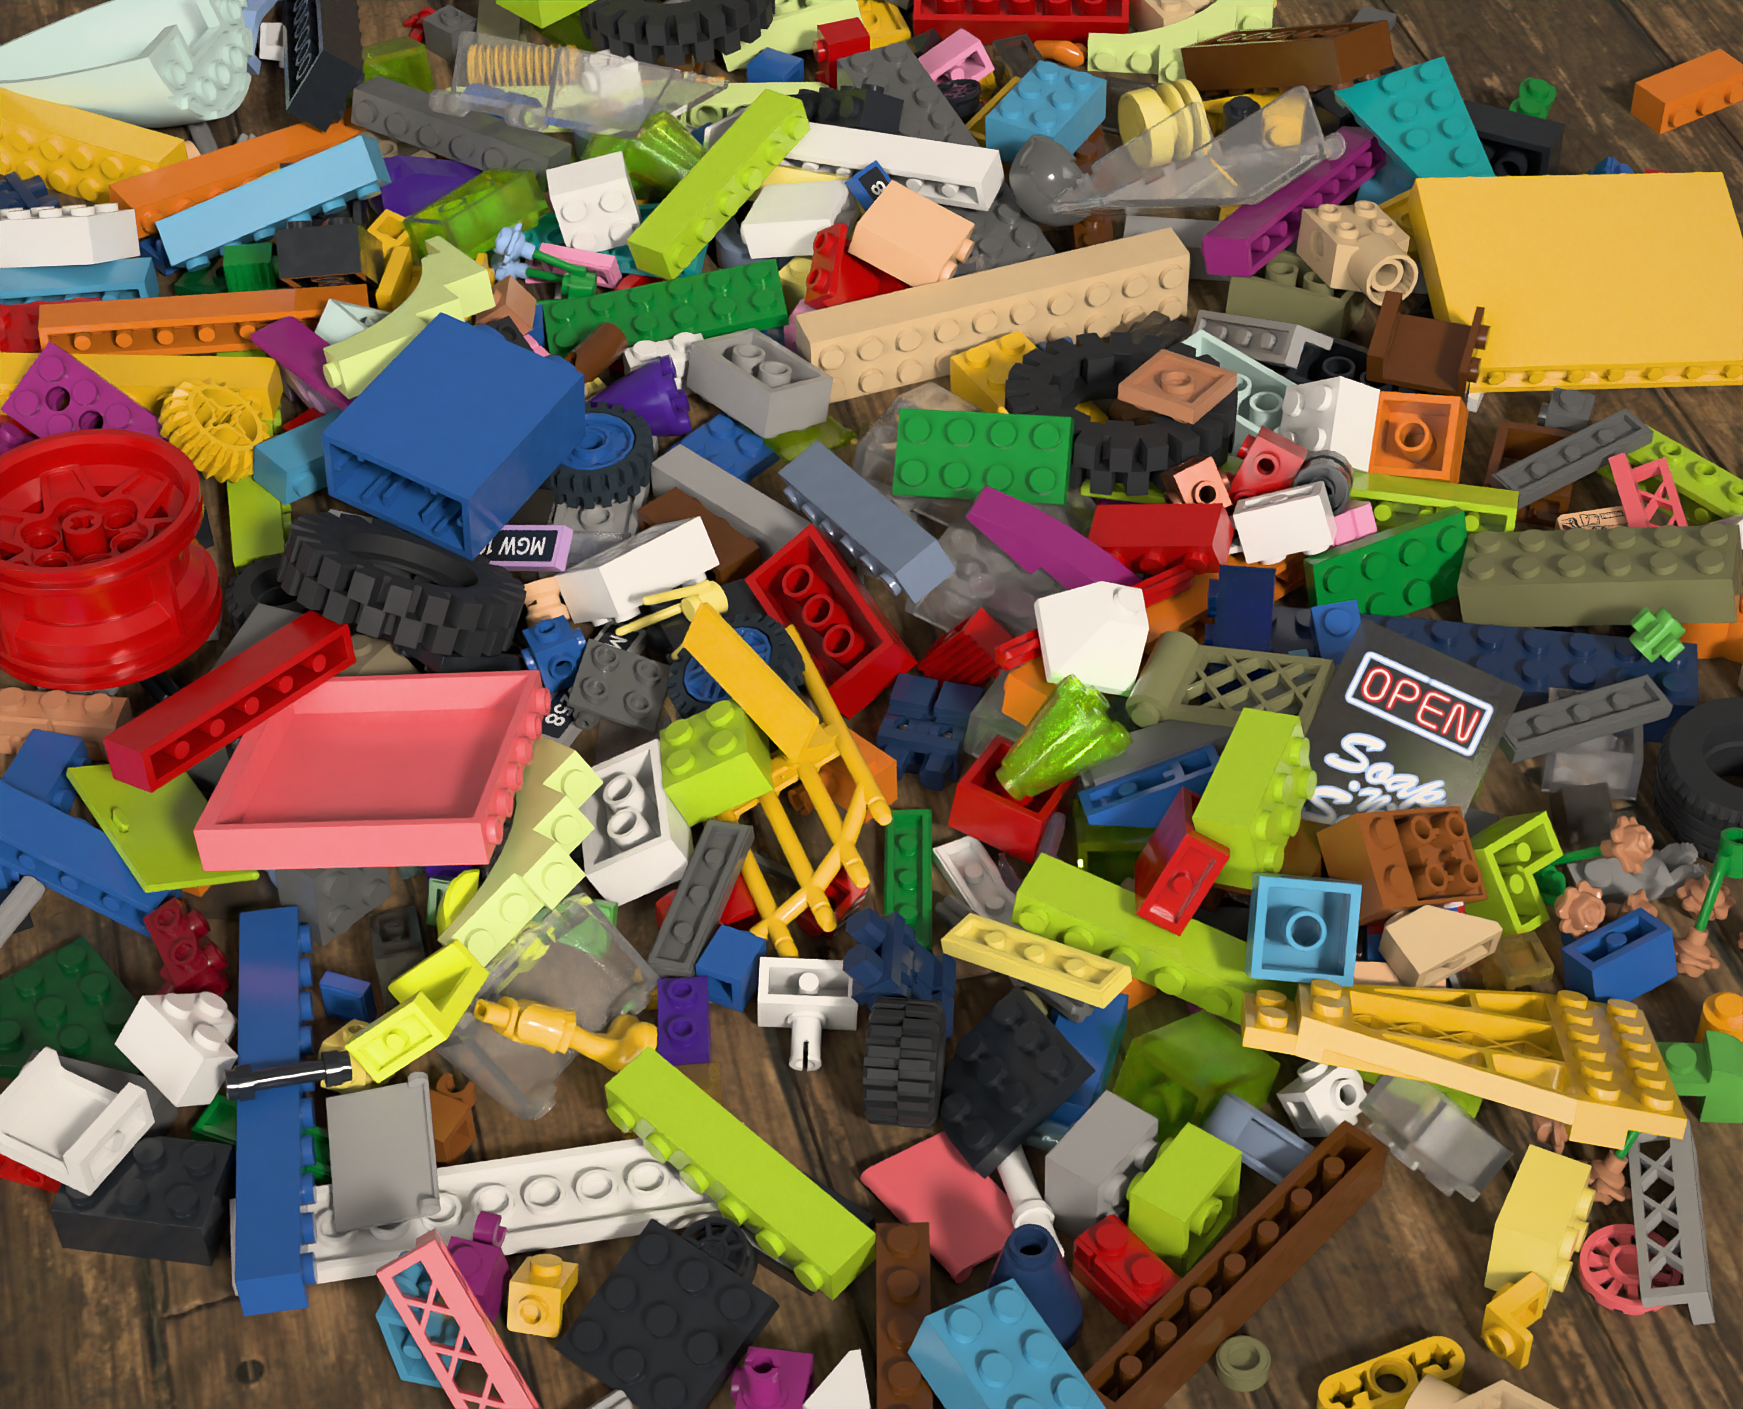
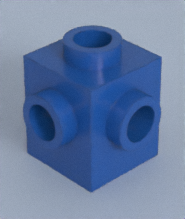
[521,615,587,695]

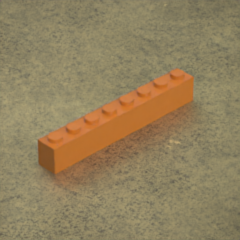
[109,106,368,239]
[38,284,369,355]

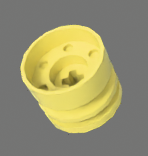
[1118,78,1208,170]

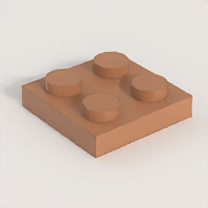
[1118,349,1237,424]

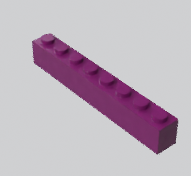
[1201,126,1387,277]

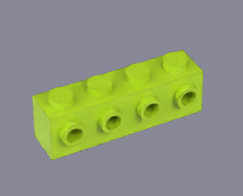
[1597,424,1743,526]

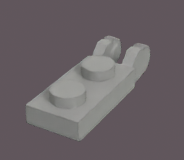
[1565,842,1707,905]

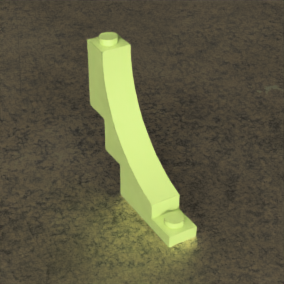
[323,236,496,399]

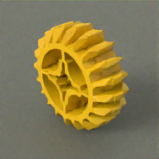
[158,377,271,484]

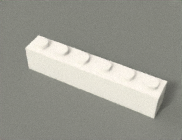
[780,122,1005,211]

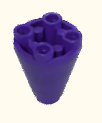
[585,354,692,437]

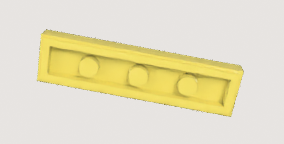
[941,913,1132,1009]

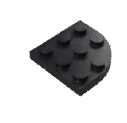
[940,985,1096,1179]

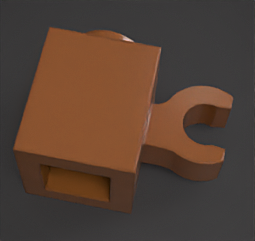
[429,1073,477,1168]

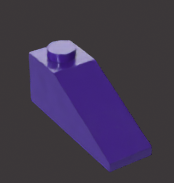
[369,155,489,217]

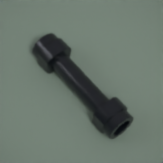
[224,1049,352,1102]

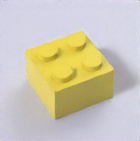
[1484,1144,1596,1310]

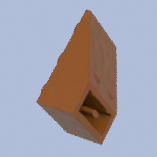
[1316,806,1488,926]

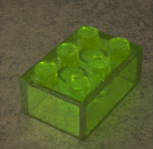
[402,167,550,263]

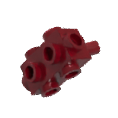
[143,897,232,997]

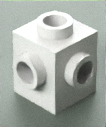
[1277,1061,1372,1138]

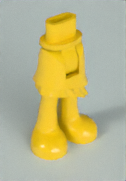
[474,996,658,1073]

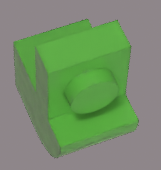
[1656,1030,1743,1123]

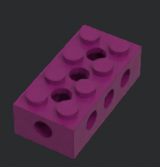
[1,341,169,442]

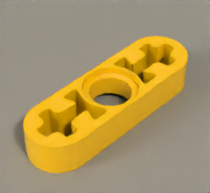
[1316,1336,1465,1409]

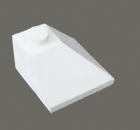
[1034,581,1149,697]

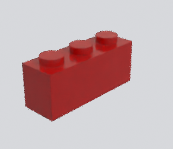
[1088,503,1235,575]

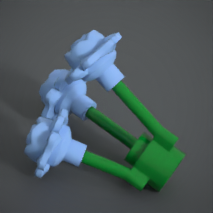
[490,222,598,306]

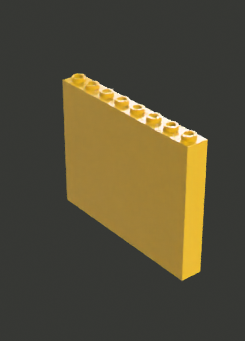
[1407,172,1743,393]

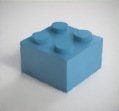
[1244,872,1362,987]

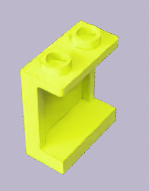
[344,939,490,1083]

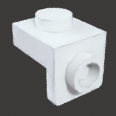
[258,22,284,68]

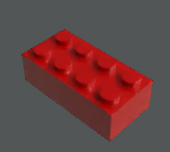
[744,523,918,720]

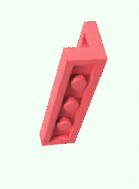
[1608,452,1688,528]
[376,1227,542,1409]

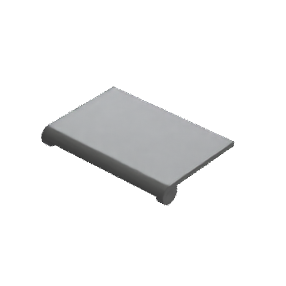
[326,1072,441,1234]

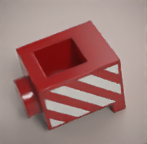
[796,866,869,940]

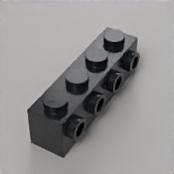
[787,84,904,135]

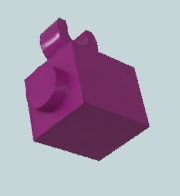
[447,1211,513,1323]

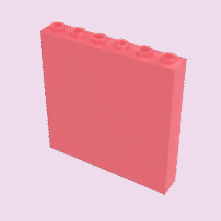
[193,670,551,871]

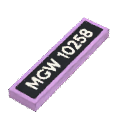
[479,525,574,572]

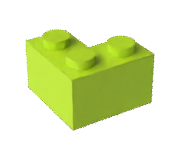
[1465,811,1563,941]

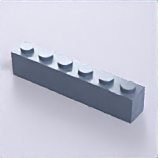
[778,440,957,604]

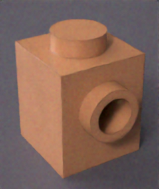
[476,275,537,335]

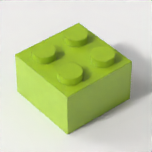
[659,698,774,827]
[1125,1122,1242,1279]

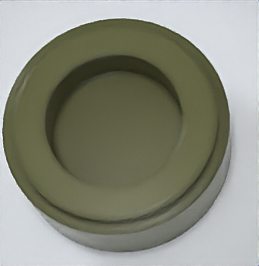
[1215,1335,1271,1392]

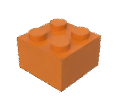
[1367,391,1469,484]

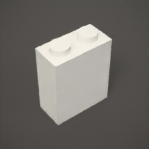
[740,179,860,259]

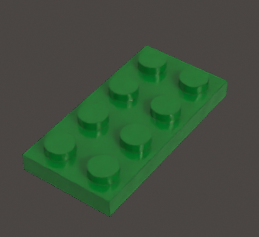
[892,408,1074,507]
[1303,506,1468,617]

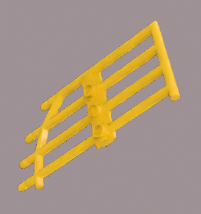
[657,624,892,958]

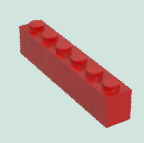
[103,610,356,793]

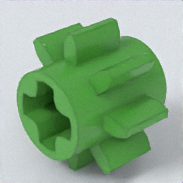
[1628,606,1686,663]

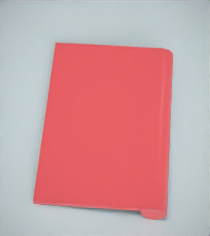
[860,1131,1015,1283]

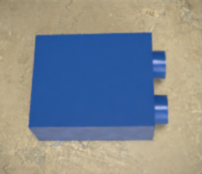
[321,312,586,561]

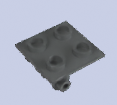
[567,638,672,735]

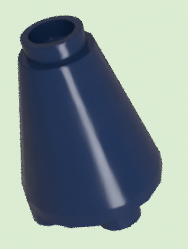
[983,1224,1083,1351]

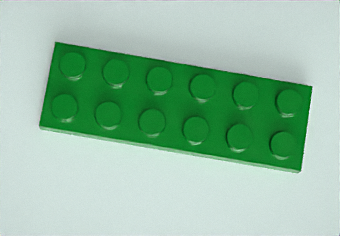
[543,258,790,360]

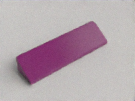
[250,316,358,411]

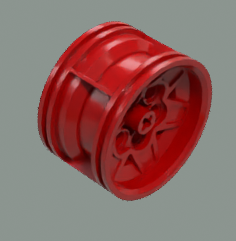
[0,429,223,691]

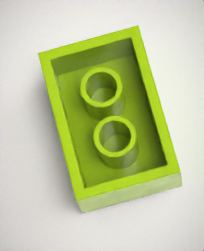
[1192,707,1317,890]

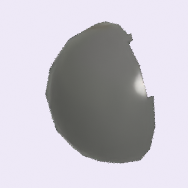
[1009,135,1098,227]

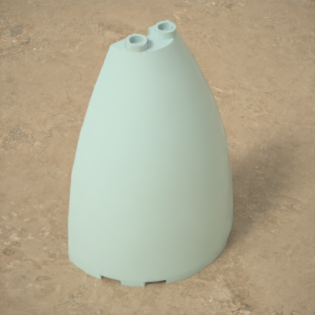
[0,0,254,128]

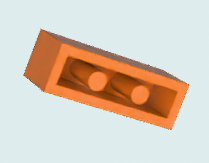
[1630,49,1743,135]

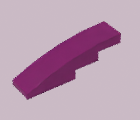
[965,486,1142,590]

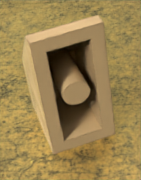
[1378,905,1503,988]

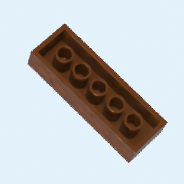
[1181,20,1395,96]

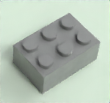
[686,328,833,438]

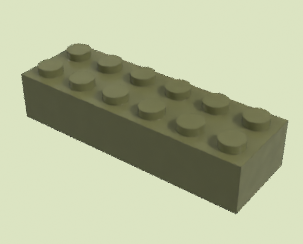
[1457,523,1743,627]

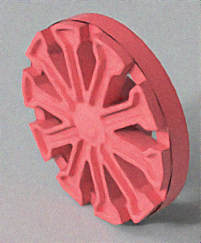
[1578,1224,1681,1316]

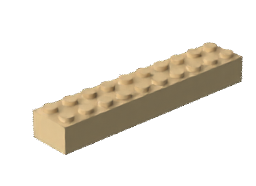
[795,227,1190,404]

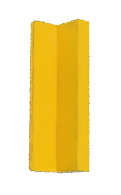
[682,602,835,764]

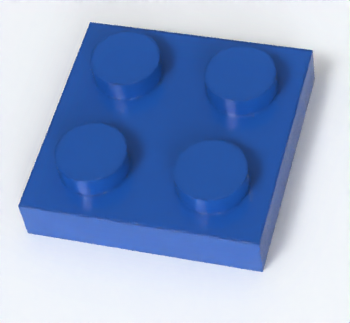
[664,412,781,483]

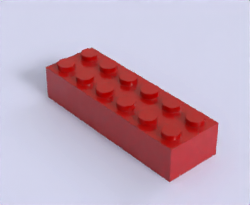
[913,0,1129,46]

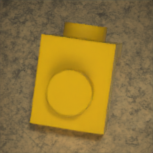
[507,1254,579,1338]
[1481,1271,1548,1370]

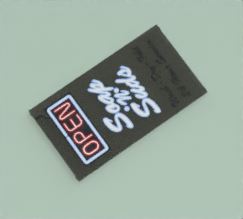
[1228,618,1524,960]

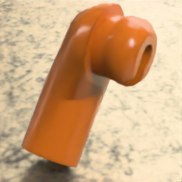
[1033,40,1088,68]

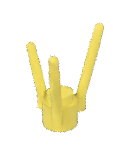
[615,579,728,660]

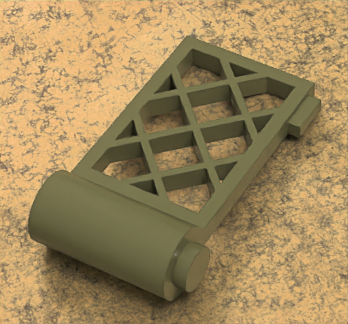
[1126,631,1335,736]

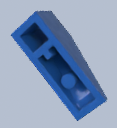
[1078,743,1220,828]

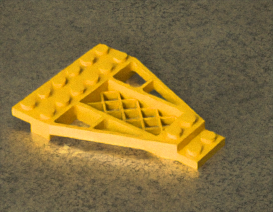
[1240,979,1687,1150]

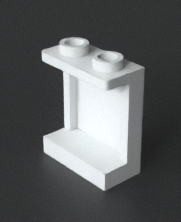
[0,1047,155,1196]

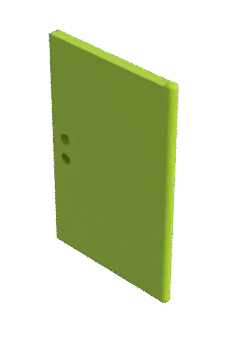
[66,764,260,893]

